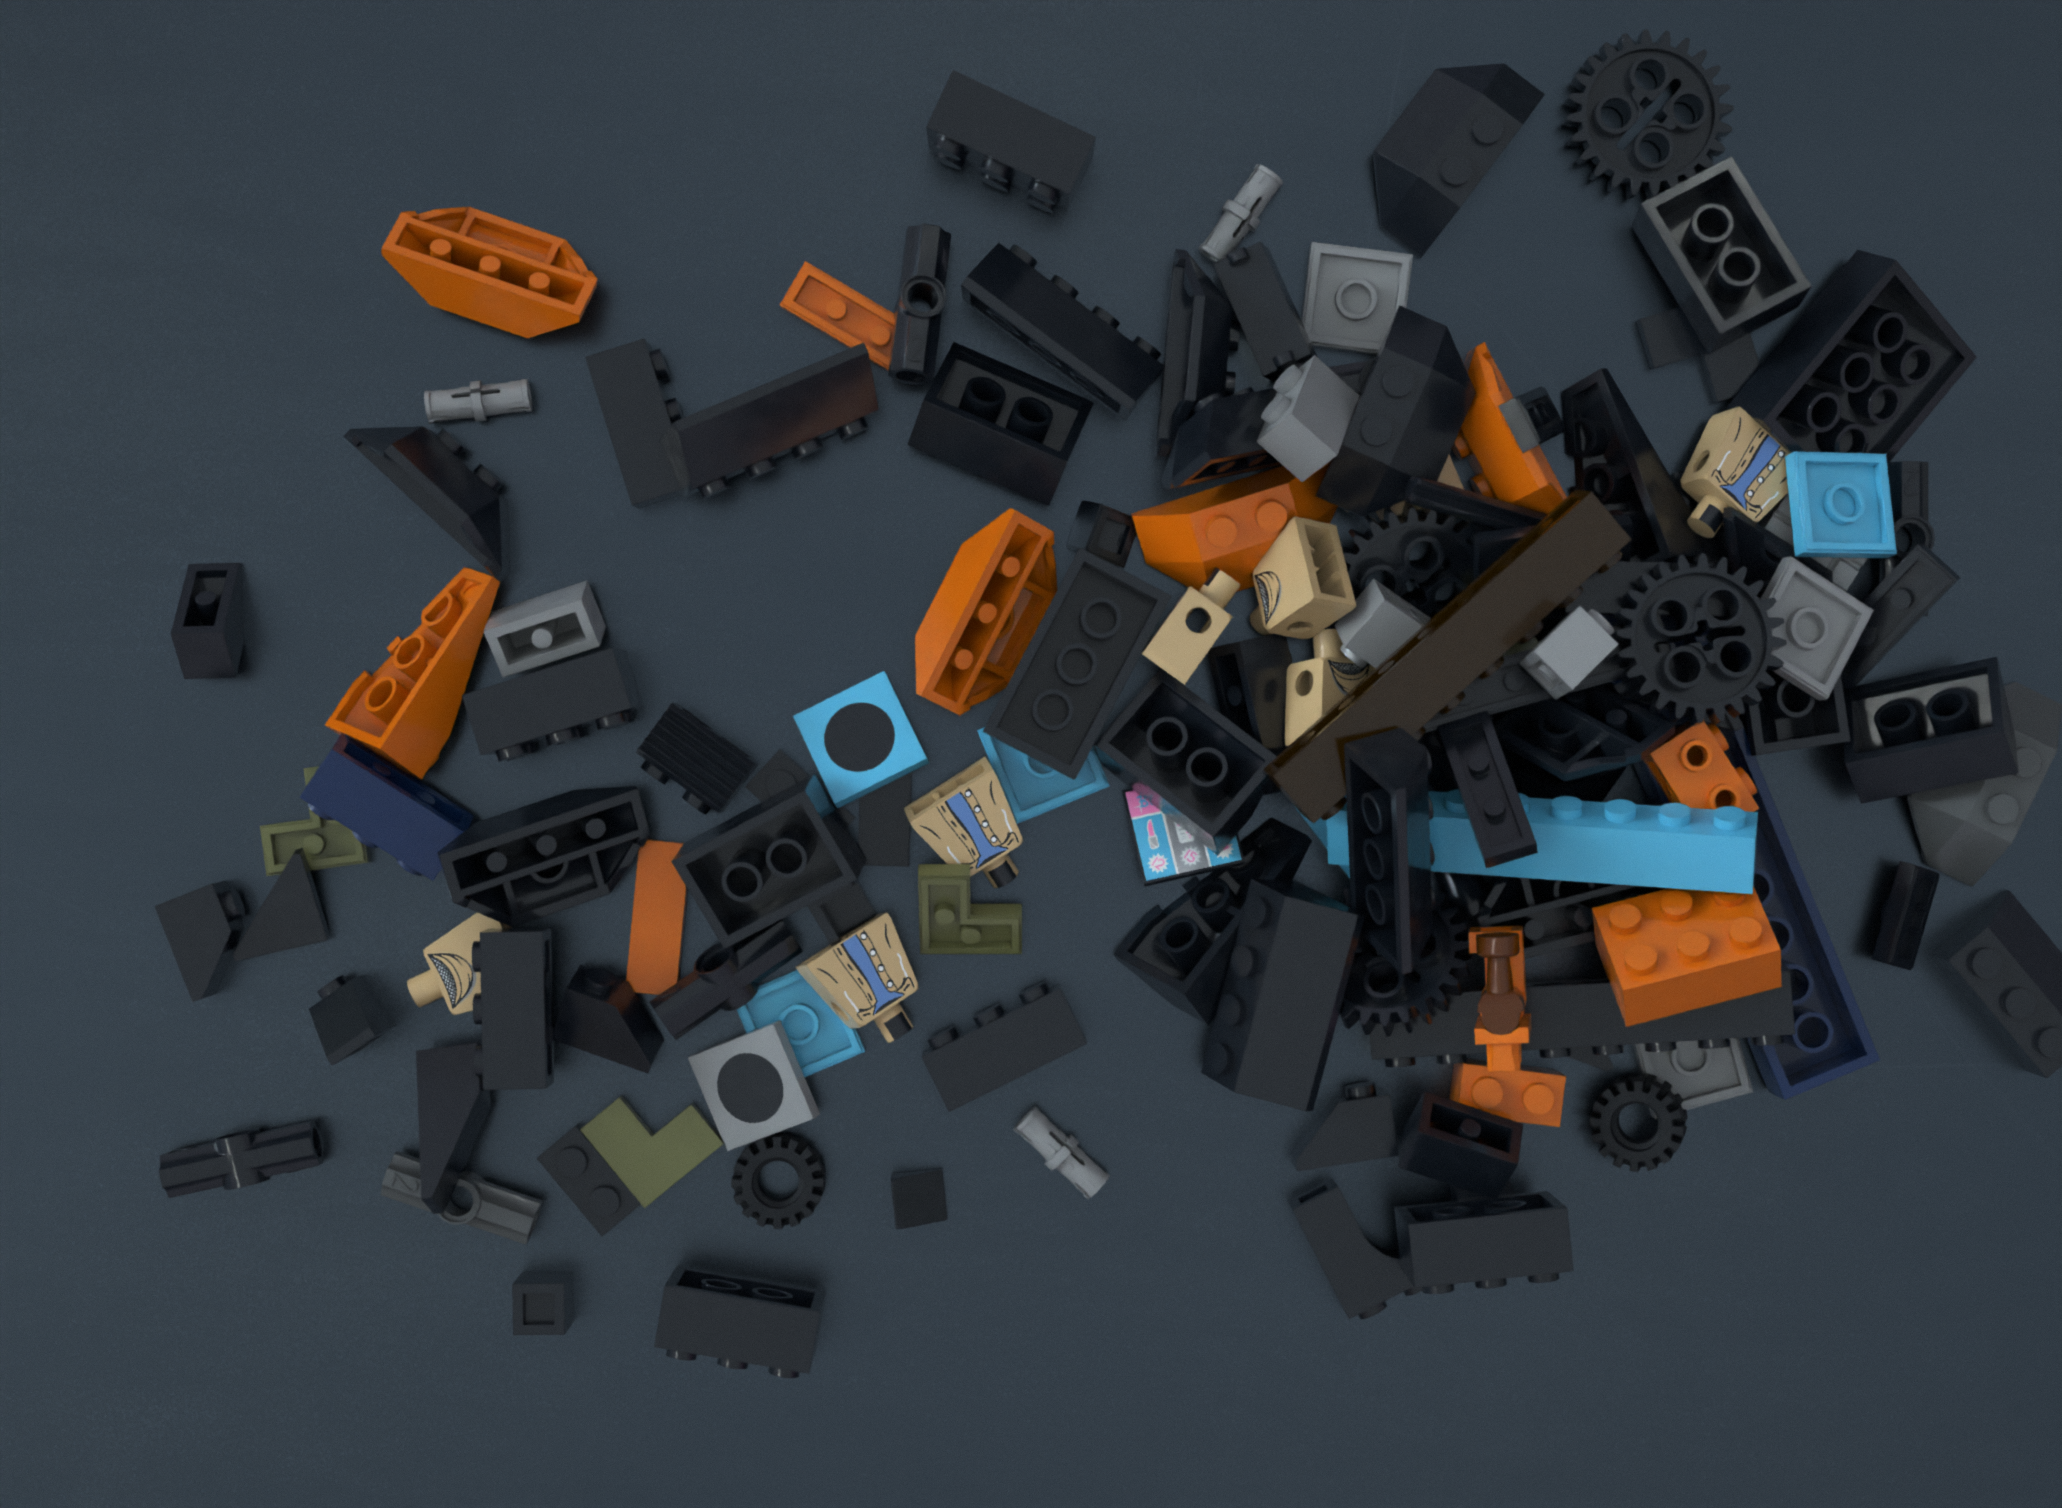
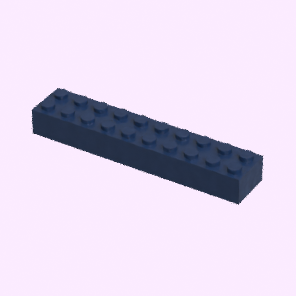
[1601,615,1880,1100]

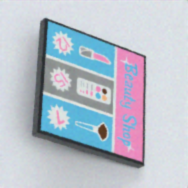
[1122,789,1245,886]

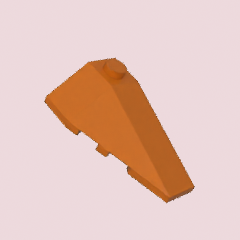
[325,567,500,780]

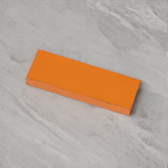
[780,261,895,371]
[626,839,688,995]

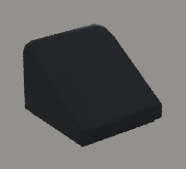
[1066,500,1136,568]
[891,1168,948,1229]

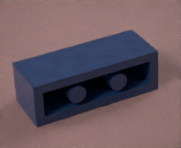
[299,733,474,881]

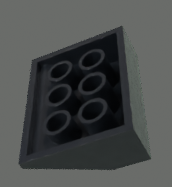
[1727,250,1977,462]

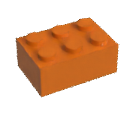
[1592,885,1782,1027]

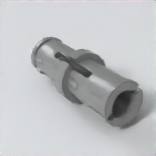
[1198,164,1283,263]
[424,379,533,424]
[1013,1106,1110,1199]

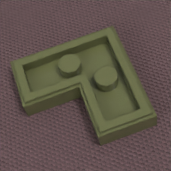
[260,766,372,876]
[918,864,1022,954]
[580,1095,724,1208]

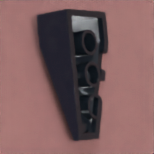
[1563,368,1707,563]
[1114,818,1312,1026]

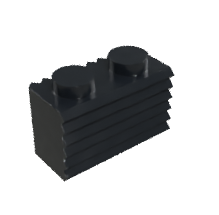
[636,703,758,815]

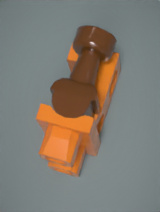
[1468,925,1532,1072]

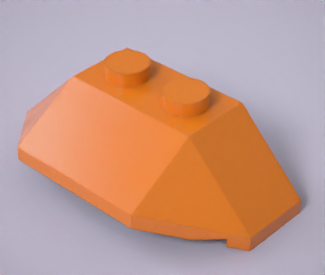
[381,207,598,338]
[1452,342,1567,514]
[1131,462,1338,592]
[915,508,1057,716]

